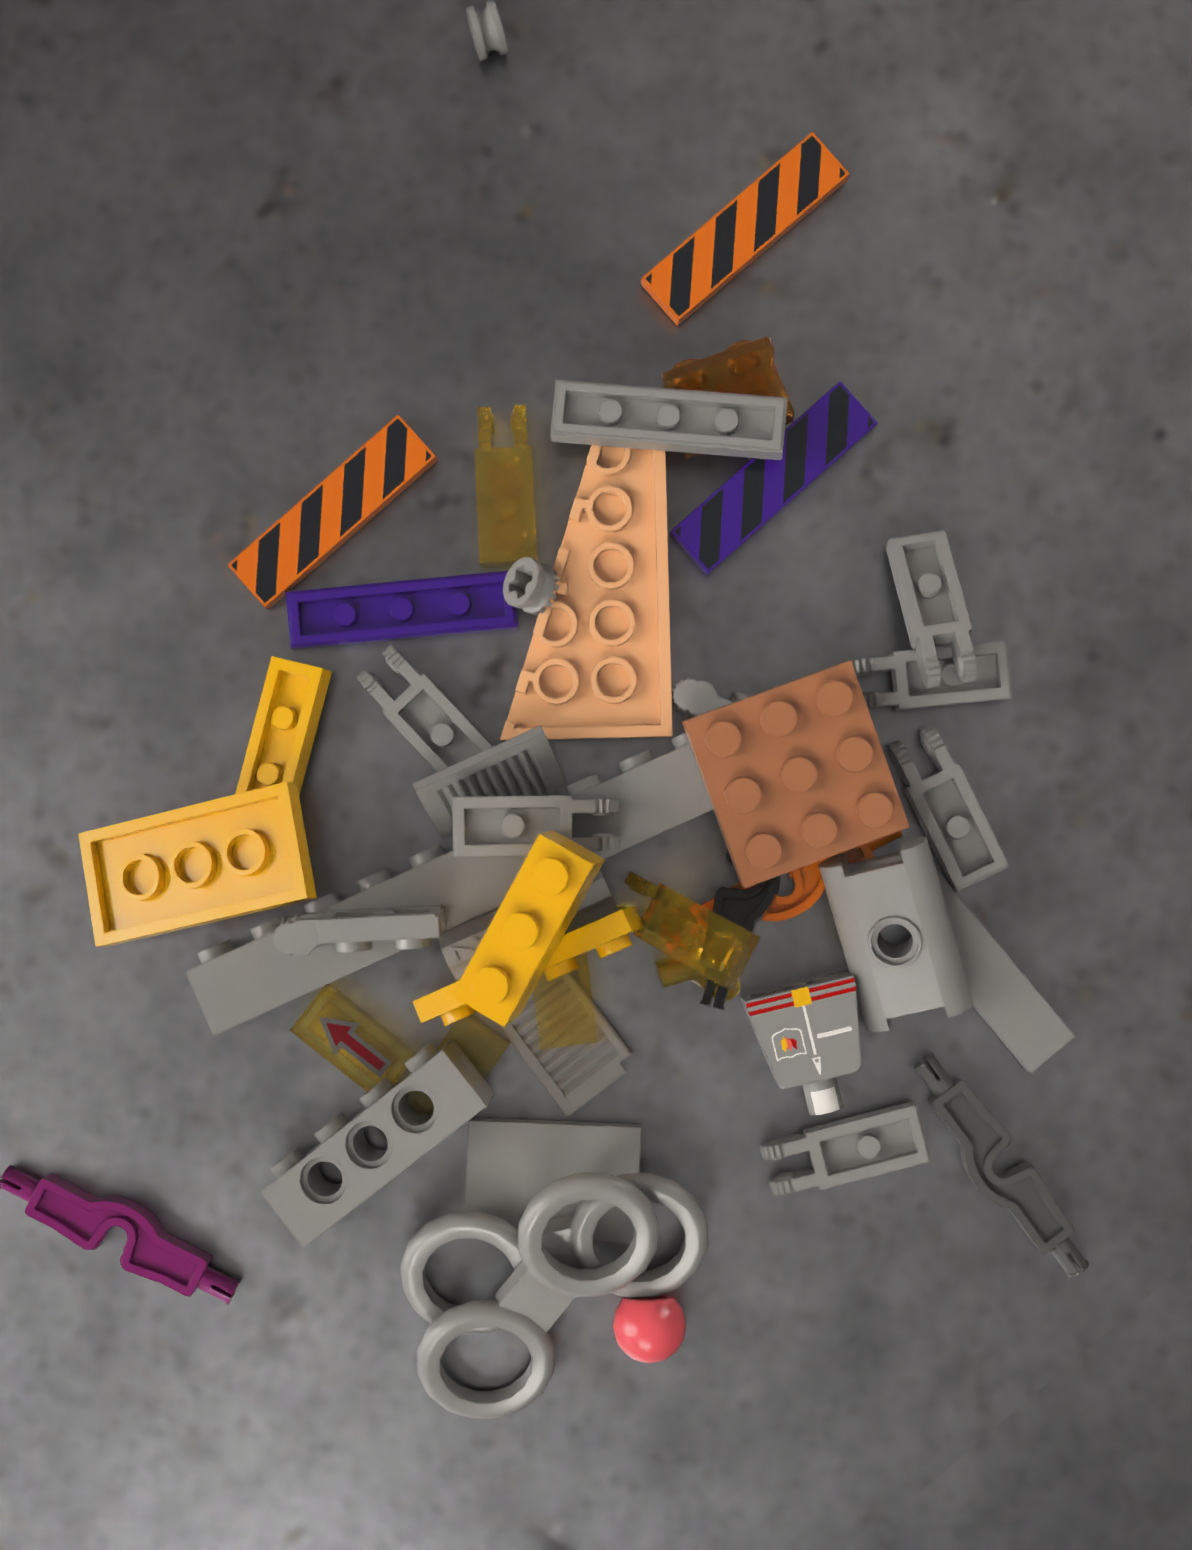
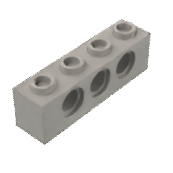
[260,1039,496,1249]

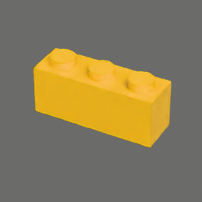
[451,830,605,1027]

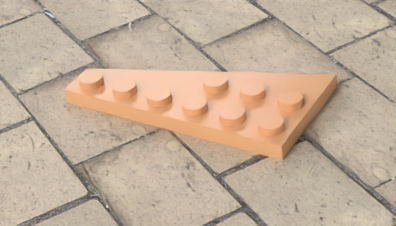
[500,445,673,741]

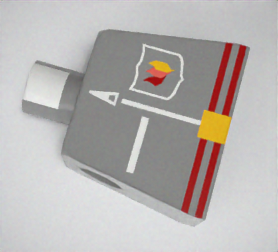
[740,971,861,1115]

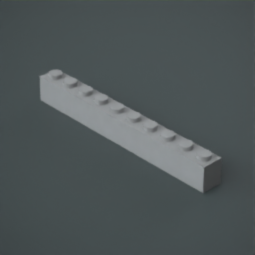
[185,732,713,1036]

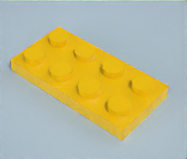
[78,781,317,947]

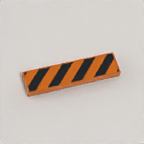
[641,131,850,326]
[227,414,438,610]

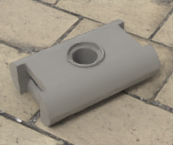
[818,836,974,1032]

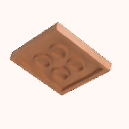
[682,660,910,889]

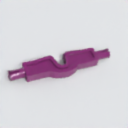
[0,1165,241,1305]

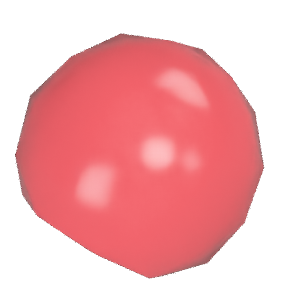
[612,1294,686,1364]

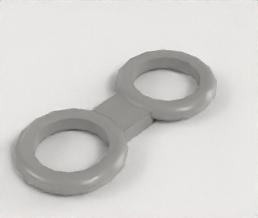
[400,1173,708,1335]
[417,1173,659,1419]

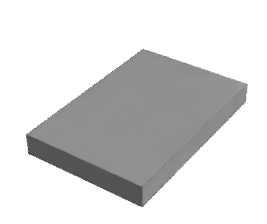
[465,1117,641,1244]

